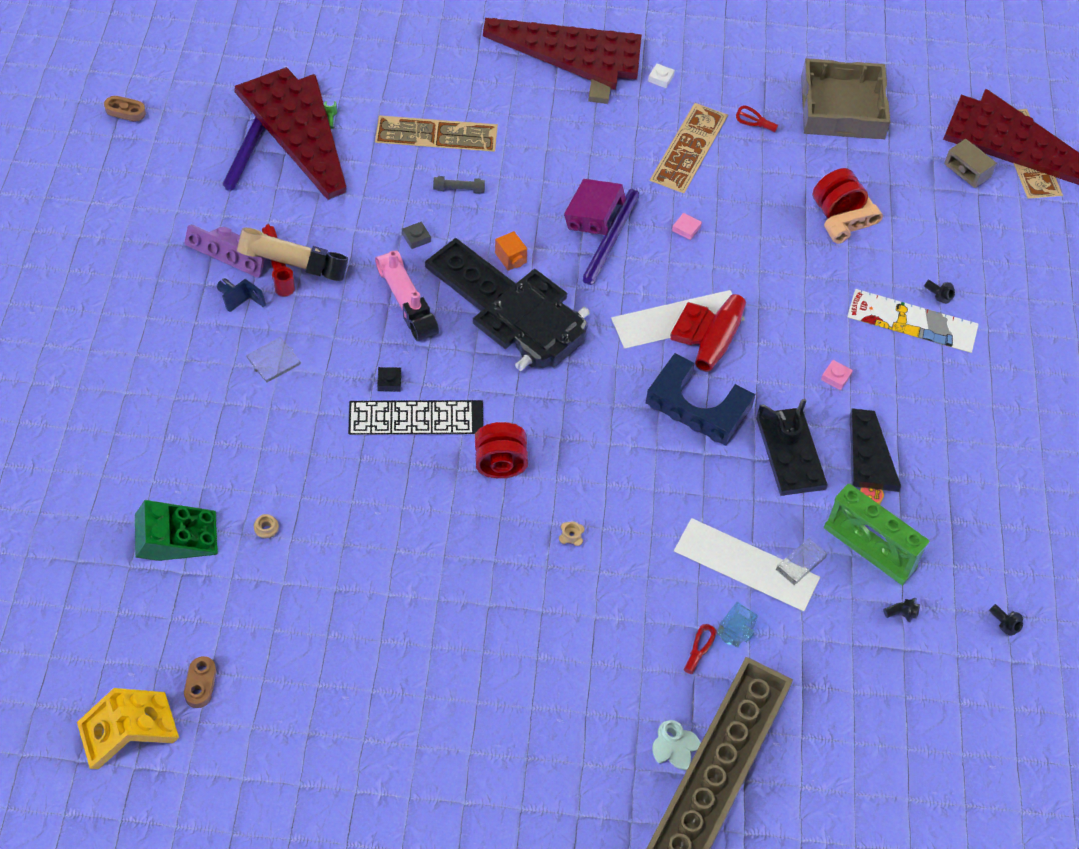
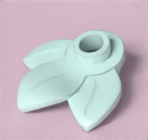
[652,720,701,770]

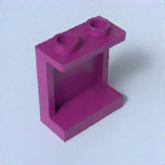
[564,178,626,235]

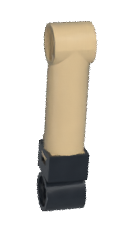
[237,227,349,281]

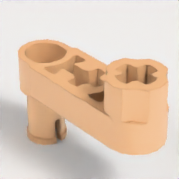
[824,196,883,244]

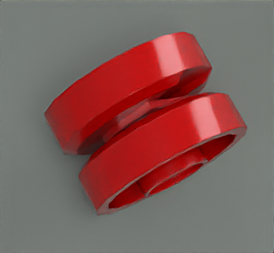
[812,168,868,219]
[475,422,528,479]

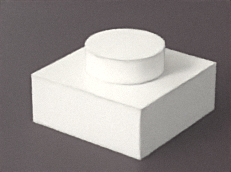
[648,63,675,88]

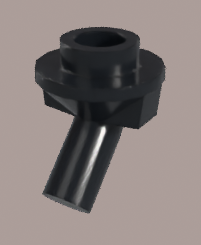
[924,279,955,304]
[883,598,920,622]
[989,604,1023,636]

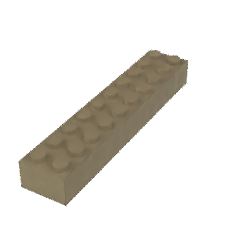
[646,657,793,849]

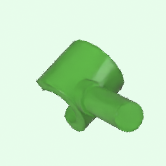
[324,101,337,129]

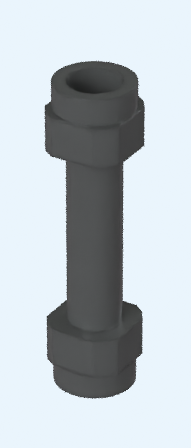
[433,176,485,194]

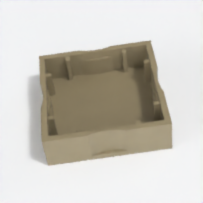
[801,58,890,140]

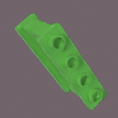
[824,484,929,586]

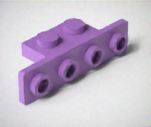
[184,224,265,278]

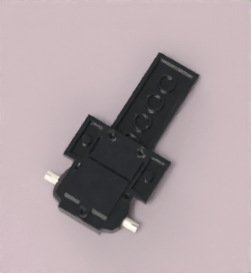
[425,238,590,371]

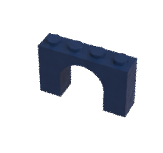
[645,353,756,446]

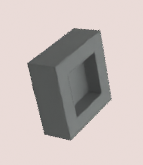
[402,222,431,249]

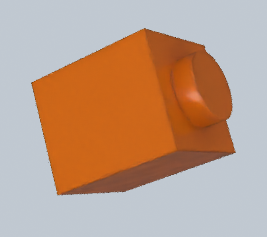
[495,231,527,271]

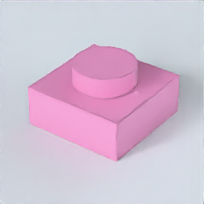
[821,360,853,390]

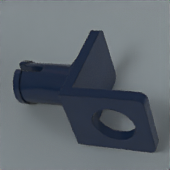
[217,278,266,312]

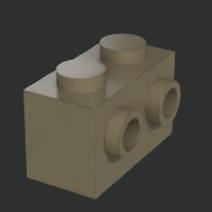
[944,139,997,188]

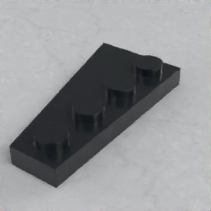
[850,408,901,492]

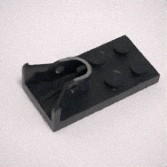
[756,399,828,496]

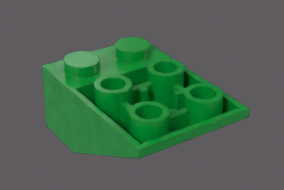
[135,500,218,561]

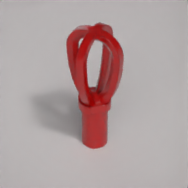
[736,105,778,132]
[684,624,717,674]

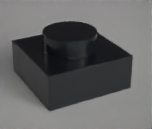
[377,367,401,392]

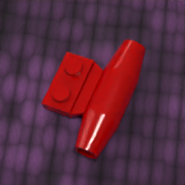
[670,294,746,372]

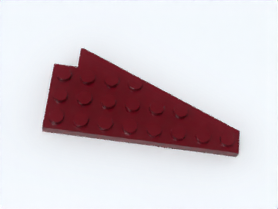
[483,17,642,90]
[234,67,346,200]
[943,89,1079,185]

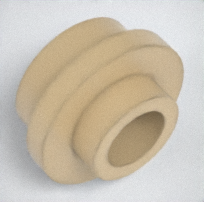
[254,514,279,538]

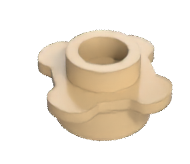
[559,521,585,546]

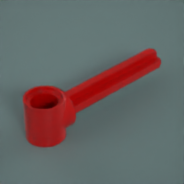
[262,224,295,296]

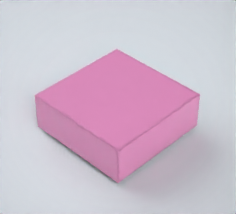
[672,213,702,240]

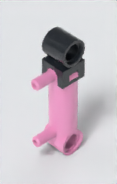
[375,250,439,341]

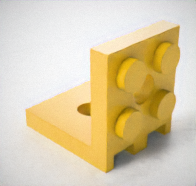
[77,688,179,769]

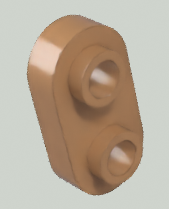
[104,96,146,121]
[184,656,217,708]

